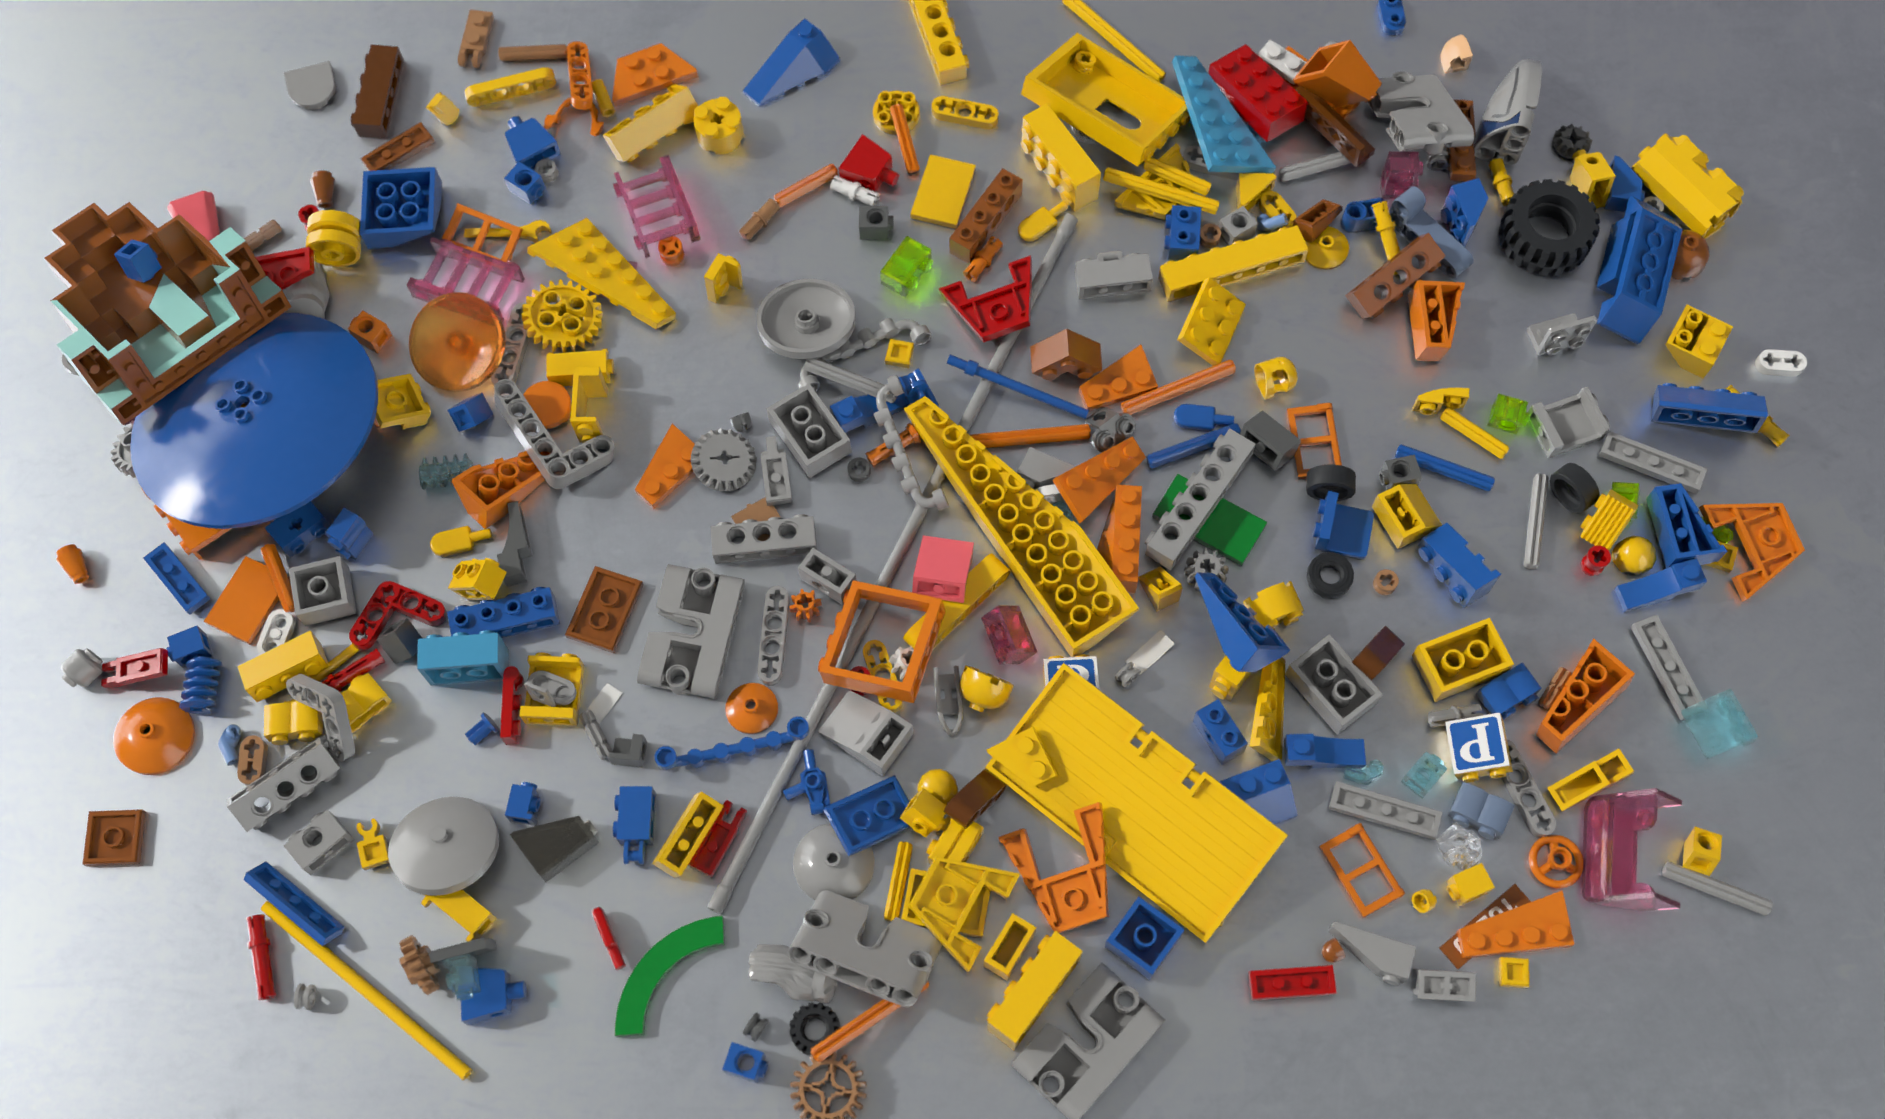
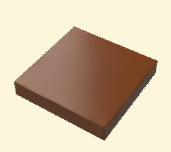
[82,809,146,866]

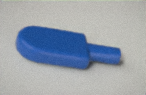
[1173,404,1234,431]

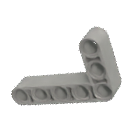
[494,379,614,489]

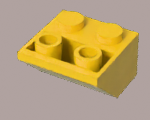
[1665,304,1733,379]
[1372,484,1442,549]

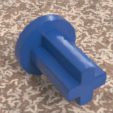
[465,712,499,745]

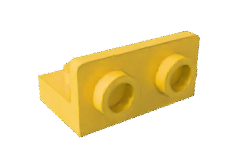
[704,253,743,303]

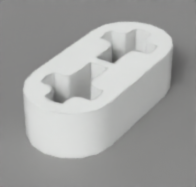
[1755,349,1807,377]

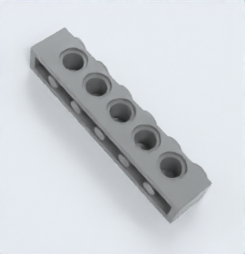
[1144,429,1256,570]

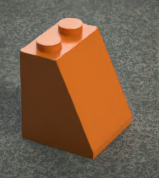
[1293,40,1382,107]

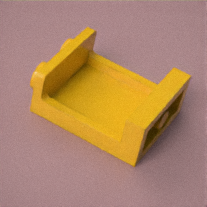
[519,652,584,726]

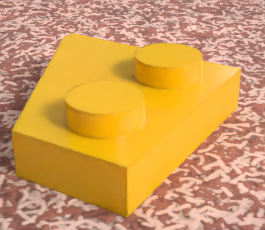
[986,726,1058,787]

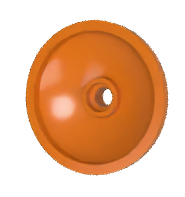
[113,697,195,775]

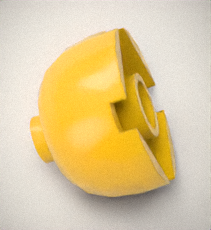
[960,665,1014,713]

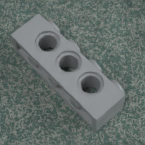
[710,514,817,564]
[227,737,340,832]

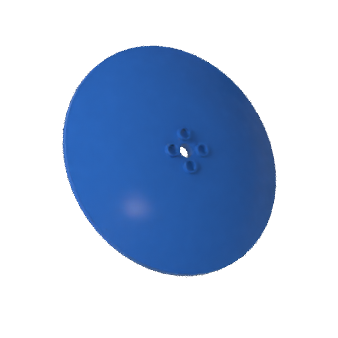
[130,313,378,529]

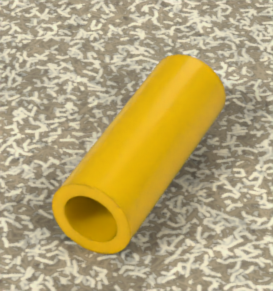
[592,79,615,118]

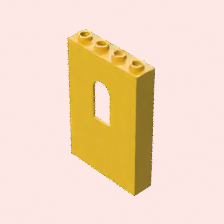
[1021,33,1191,167]

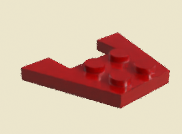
[939,255,1032,343]

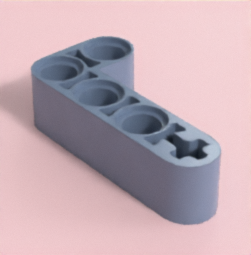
[1389,186,1474,279]

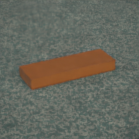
[360,122,435,171]

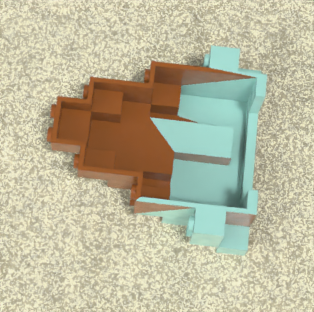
[44,202,292,425]

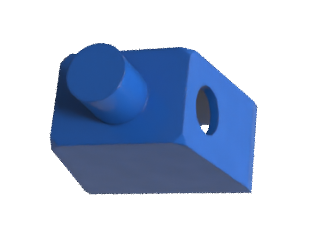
[504,116,561,170]
[460,967,527,1025]

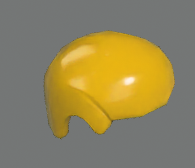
[1612,536,1656,575]
[917,769,958,806]

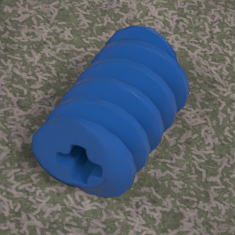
[179,656,222,714]

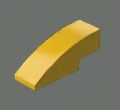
[1547,748,1634,812]

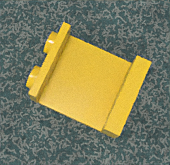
[570,366,608,443]

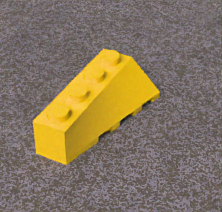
[603,84,698,162]

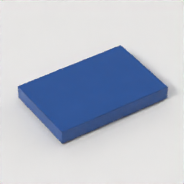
[823,775,912,857]

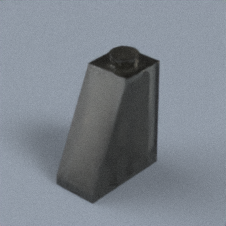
[510,816,599,882]

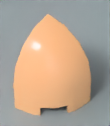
[1440,35,1473,73]

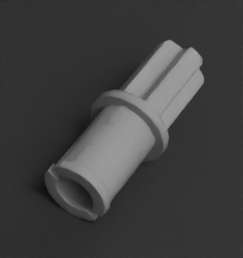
[1428,704,1483,728]

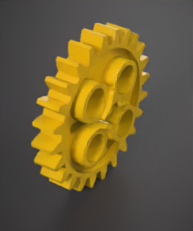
[522,279,603,353]

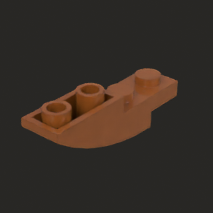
[1446,99,1476,182]

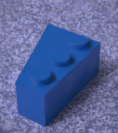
[1417,523,1501,608]

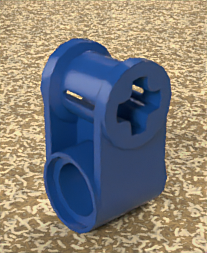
[1340,198,1385,233]

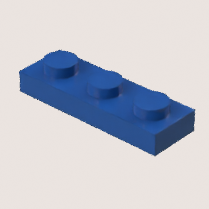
[143,542,211,615]

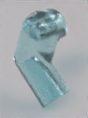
[1343,760,1384,785]

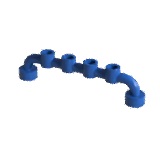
[654,716,809,770]

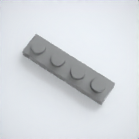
[1599,431,1707,494]
[1631,615,1708,720]
[1328,781,1443,840]

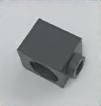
[859,206,894,240]
[1379,454,1422,490]

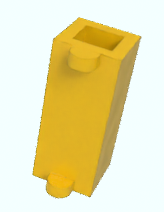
[546,348,614,387]
[421,889,497,941]

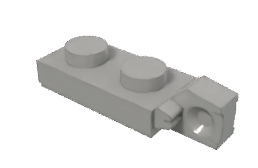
[760,436,792,506]

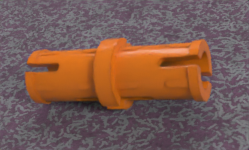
[963,236,1003,282]

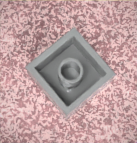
[288,556,357,626]

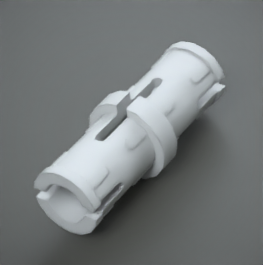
[830,175,880,206]

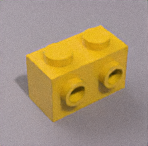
[448,558,507,600]

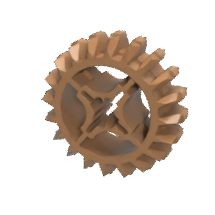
[790,1052,867,1119]

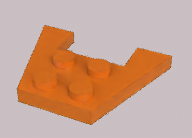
[1699,503,1805,602]

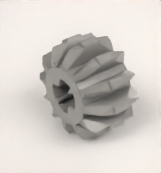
[1184,547,1229,591]

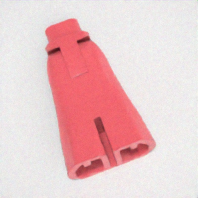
[167,191,220,241]

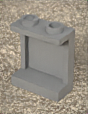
[1526,387,1610,458]

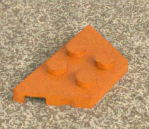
[612,43,698,107]

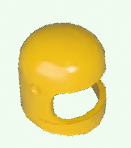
[1254,357,1298,400]

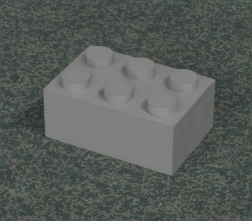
[766,383,852,478]
[1285,634,1383,735]

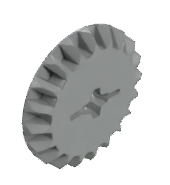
[691,428,757,491]

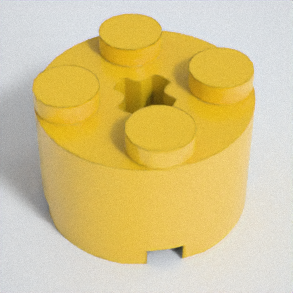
[693,96,744,155]
[1243,581,1304,630]

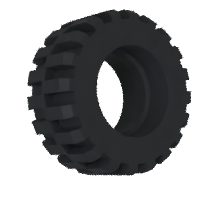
[1498,179,1600,276]

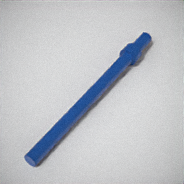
[946,354,1089,419]

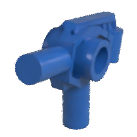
[783,749,830,815]

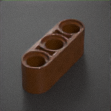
[1352,626,1405,681]
[944,768,1007,829]

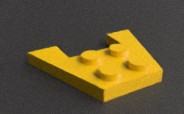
[908,857,1020,972]

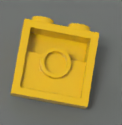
[375,373,431,429]

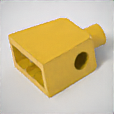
[1570,150,1615,208]

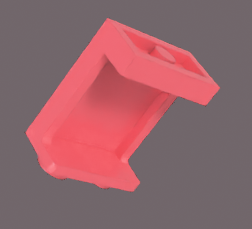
[912,535,974,603]

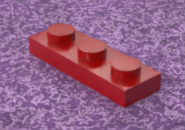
[1248,965,1337,1001]

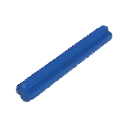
[1146,423,1241,469]
[1395,444,1495,491]

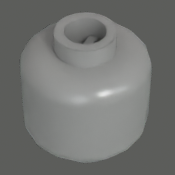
[61,648,103,687]

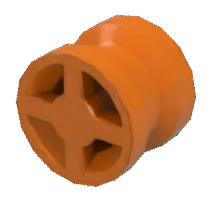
[658,235,684,266]

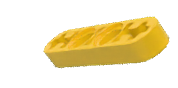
[465,67,556,107]

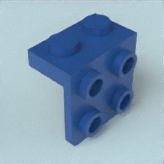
[1313,491,1374,559]

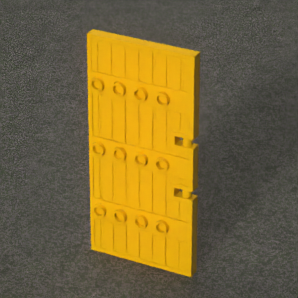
[985,663,1289,943]

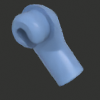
[1256,213,1288,231]
[218,724,241,766]

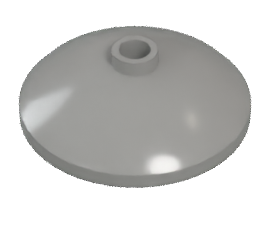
[793,823,875,900]

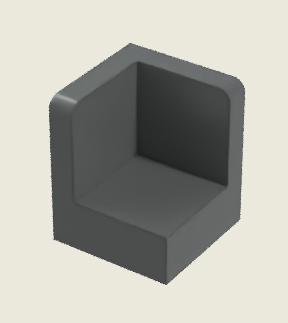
[376,618,422,664]
[608,734,647,768]

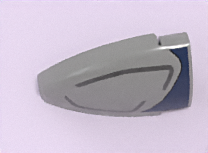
[1474,59,1542,165]

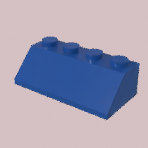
[1651,383,1768,433]
[1219,759,1298,825]

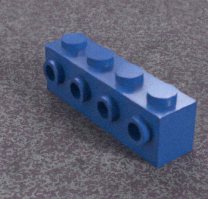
[447,587,560,638]

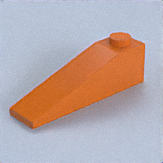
[452,451,554,529]

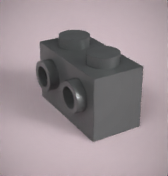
[1240,410,1301,471]

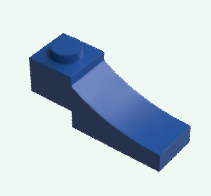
[829,394,909,433]
[1614,558,1707,613]
[1284,734,1366,769]

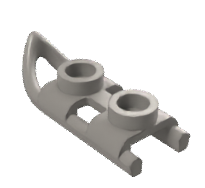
[933,666,963,737]

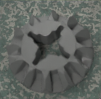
[1553,124,1592,159]

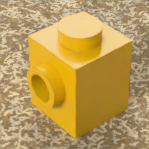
[900,788,946,838]

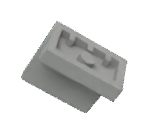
[1526,313,1597,356]

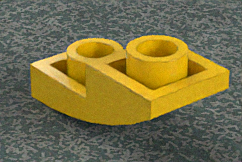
[1413,388,1470,415]

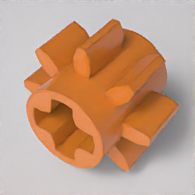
[789,589,822,622]

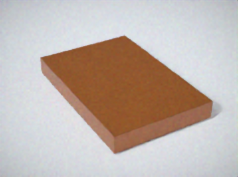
[565,566,644,653]

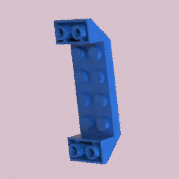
[1597,196,1683,344]

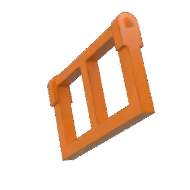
[441,203,523,269]
[1287,403,1342,479]
[1319,823,1406,918]

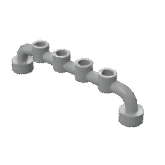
[798,318,932,392]
[874,374,949,511]

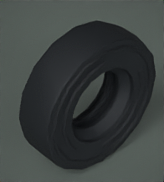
[1307,552,1354,599]

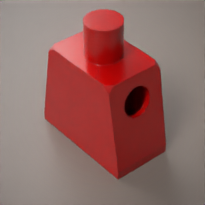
[839,134,900,192]

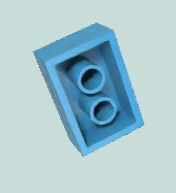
[417,630,509,685]

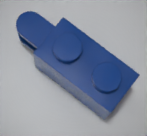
[613,786,656,864]

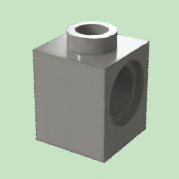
[1218,206,1258,246]

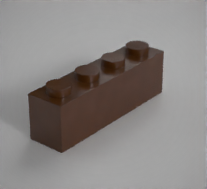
[351,45,404,139]

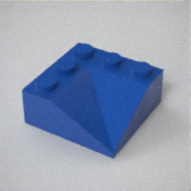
[360,167,442,249]

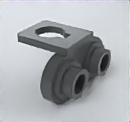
[1085,407,1136,452]

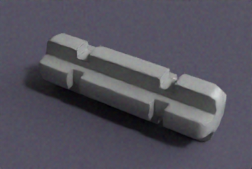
[579,710,613,760]

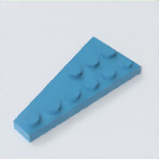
[1172,55,1277,173]

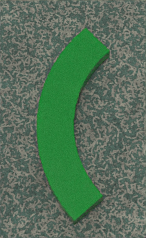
[614,916,725,1037]

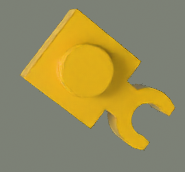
[356,818,389,870]

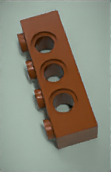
[949,168,1023,265]
[1345,233,1446,319]

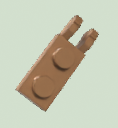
[458,10,494,68]

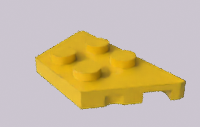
[1114,143,1195,220]

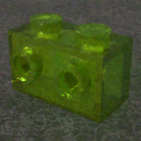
[880,236,933,297]

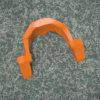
[544,94,604,136]

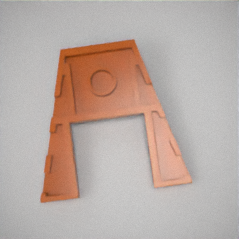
[998,802,1109,934]

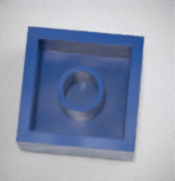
[1105,896,1185,980]

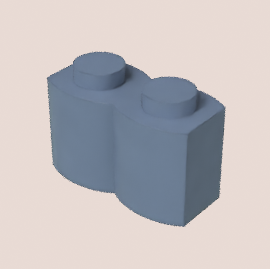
[1448,782,1515,839]

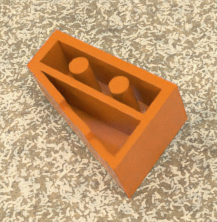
[1407,280,1465,361]

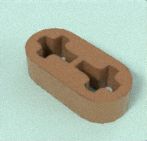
[237,735,268,786]

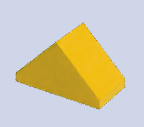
[1236,173,1277,212]
[1138,566,1183,612]

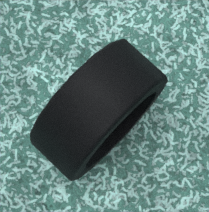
[1549,463,1600,514]
[1306,464,1356,501]

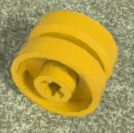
[306,210,362,267]

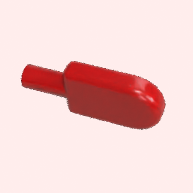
[592,907,626,970]

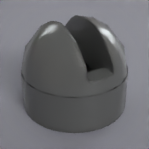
[730,412,751,432]

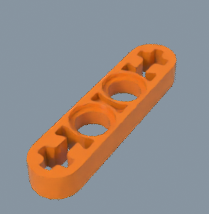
[567,41,593,110]

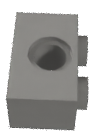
[798,548,857,605]
[284,810,354,875]

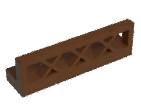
[1295,86,1375,167]

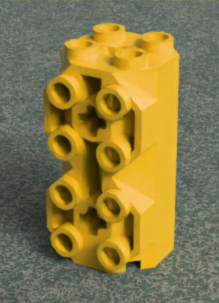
[1631,133,1744,239]

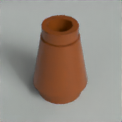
[310,170,335,208]

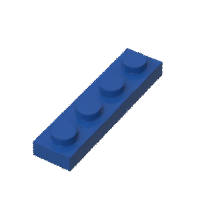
[244,862,344,946]

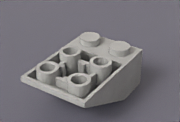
[818,690,914,777]

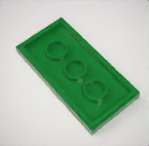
[1152,474,1267,566]

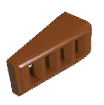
[1293,199,1343,242]

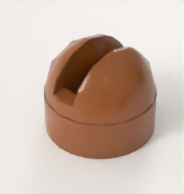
[1322,938,1346,963]

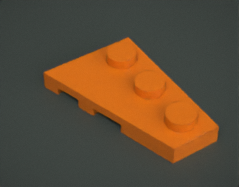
[1079,345,1158,411]
[635,424,695,509]

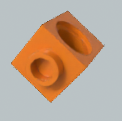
[348,310,392,354]

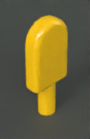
[1018,201,1068,242]
[430,526,492,557]

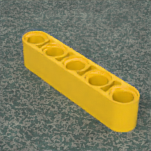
[903,553,1011,649]

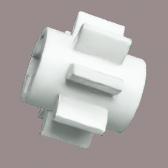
[889,646,913,680]

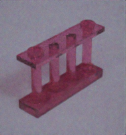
[613,155,701,258]
[406,237,525,327]

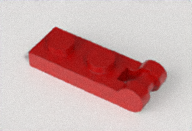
[500,666,524,745]

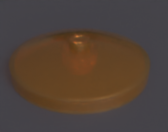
[409,292,506,392]

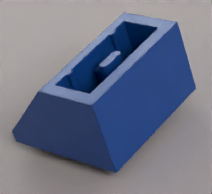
[1441,178,1488,247]

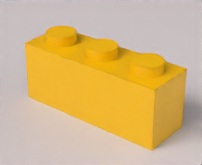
[237,631,330,702]
[652,791,724,878]

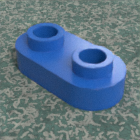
[1377,0,1406,36]

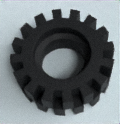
[789,1002,840,1055]

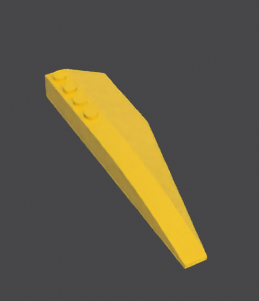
[904,396,1139,657]

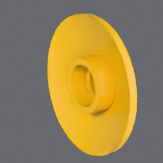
[1304,226,1349,269]

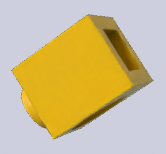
[1682,826,1722,876]
[1446,863,1495,906]

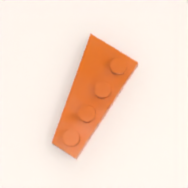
[1052,436,1146,524]
[1457,890,1575,959]

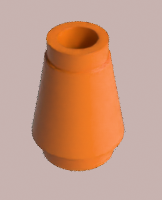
[56,544,89,584]

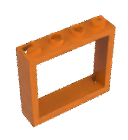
[818,580,946,703]

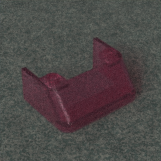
[1581,788,1682,911]

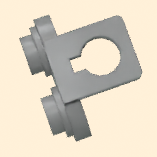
[524,670,577,707]

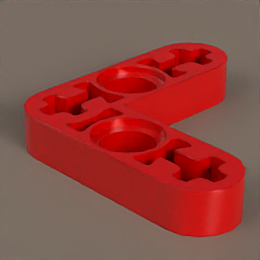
[349,581,447,650]

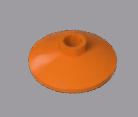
[725,683,778,734]

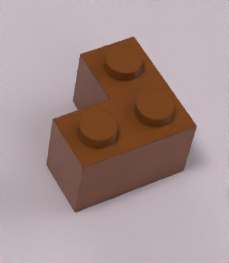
[1030,329,1102,380]

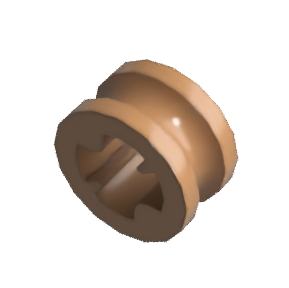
[1200,223,1221,248]
[1373,569,1399,595]

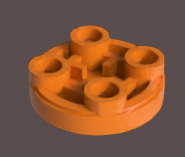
[522,381,572,429]

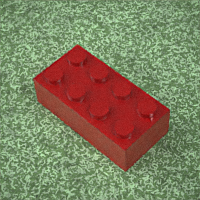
[1208,44,1308,142]

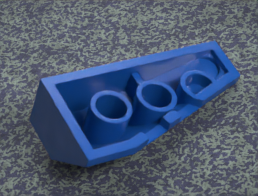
[742,18,840,106]
[1195,572,1290,672]

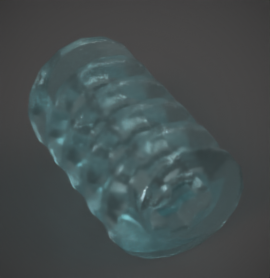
[419,453,474,490]

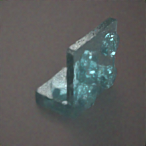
[1681,689,1758,759]

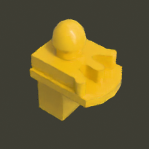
[426,92,459,125]

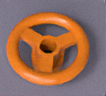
[1529,835,1584,888]

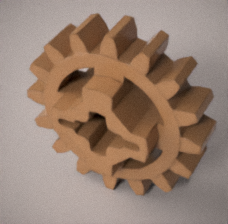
[399,935,440,995]

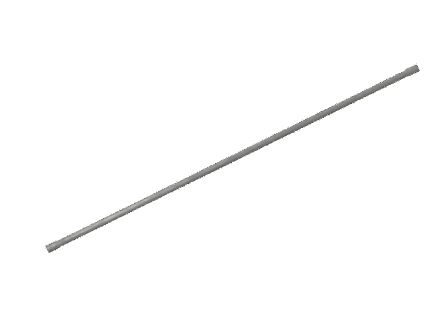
[707,214,1078,914]

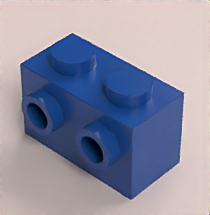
[1164,205,1201,260]

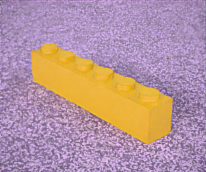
[1158,225,1309,302]

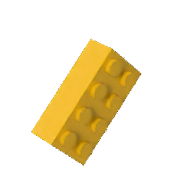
[1021,103,1101,212]
[986,931,1083,1051]

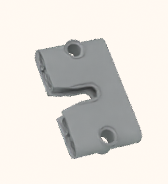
[1368,71,1474,154]
[637,564,745,699]
[787,891,943,1007]
[1011,963,1165,1119]

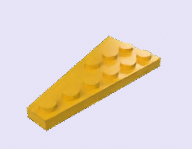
[527,218,676,329]

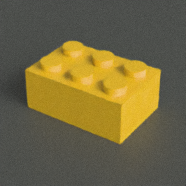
[1412,617,1514,702]

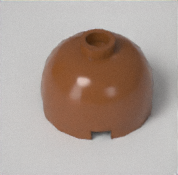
[1671,230,1710,280]

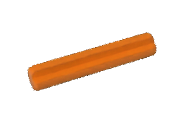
[890,104,919,173]
[774,164,839,207]
[260,543,295,613]

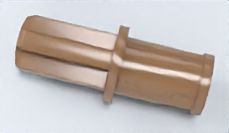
[739,198,780,240]

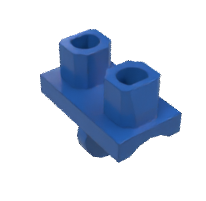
[898,368,939,407]

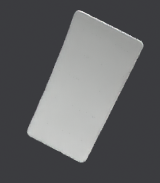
[1125,630,1174,675]

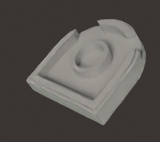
[284,61,336,110]

